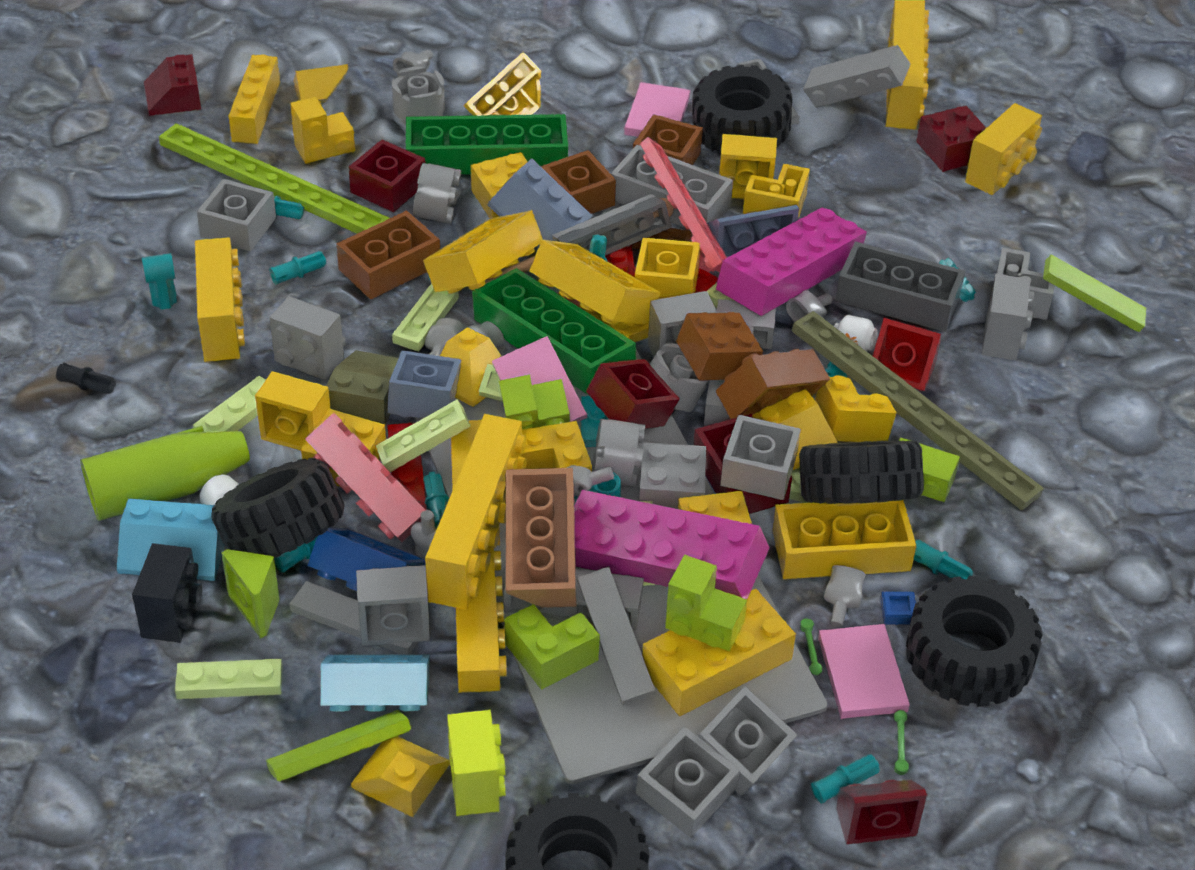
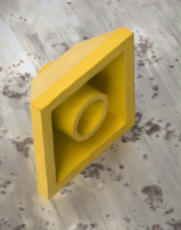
[293,64,348,106]
[440,327,502,407]
[351,736,450,817]

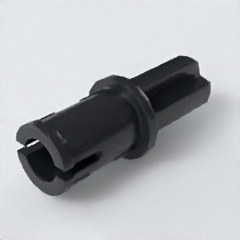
[56,362,116,394]

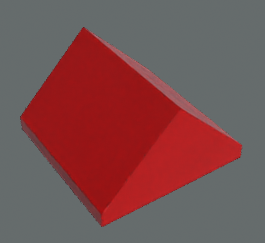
[873,318,942,391]

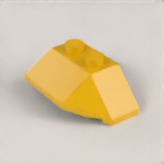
[464,52,541,116]

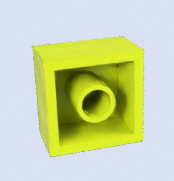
[447,710,506,816]

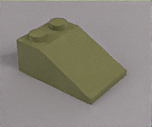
[326,350,398,425]

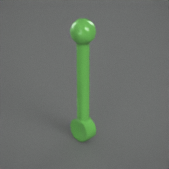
[800,618,823,676]
[894,710,909,775]

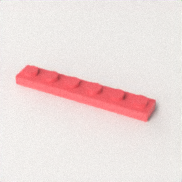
[640,137,727,273]

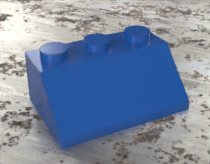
[307,528,426,591]

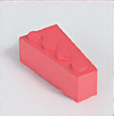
[305,413,426,542]

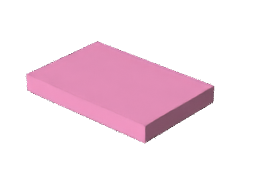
[624,82,690,137]
[492,336,587,422]
[818,624,910,719]

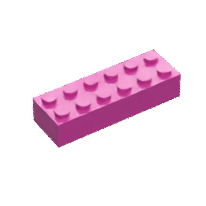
[716,207,867,316]
[574,490,770,599]

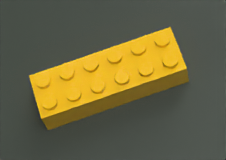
[885,0,929,130]
[425,414,527,610]

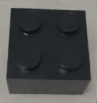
[132,543,202,643]

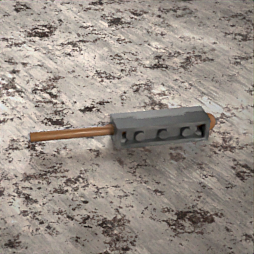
[474,194,674,290]

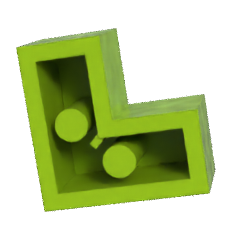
[499,374,570,430]
[665,555,747,651]
[505,604,600,690]

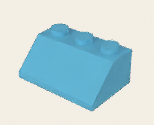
[117,499,225,581]
[321,654,430,711]

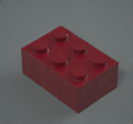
[693,414,792,514]

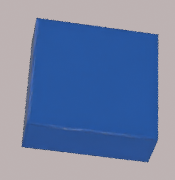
[880,592,916,625]

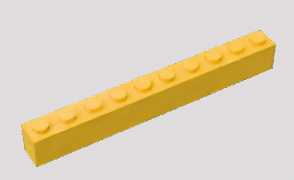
[451,420,507,693]

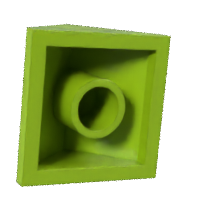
[221,549,280,639]

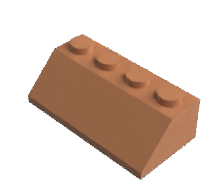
[506,468,576,608]

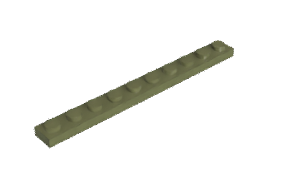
[792,311,1044,510]

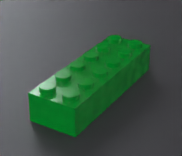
[406,114,568,174]
[472,268,636,395]

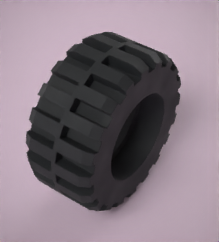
[692,64,792,155]
[799,441,924,504]
[211,458,345,558]
[906,576,1042,707]
[505,793,649,870]

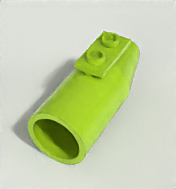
[80,426,250,521]

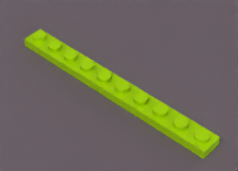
[159,123,390,234]

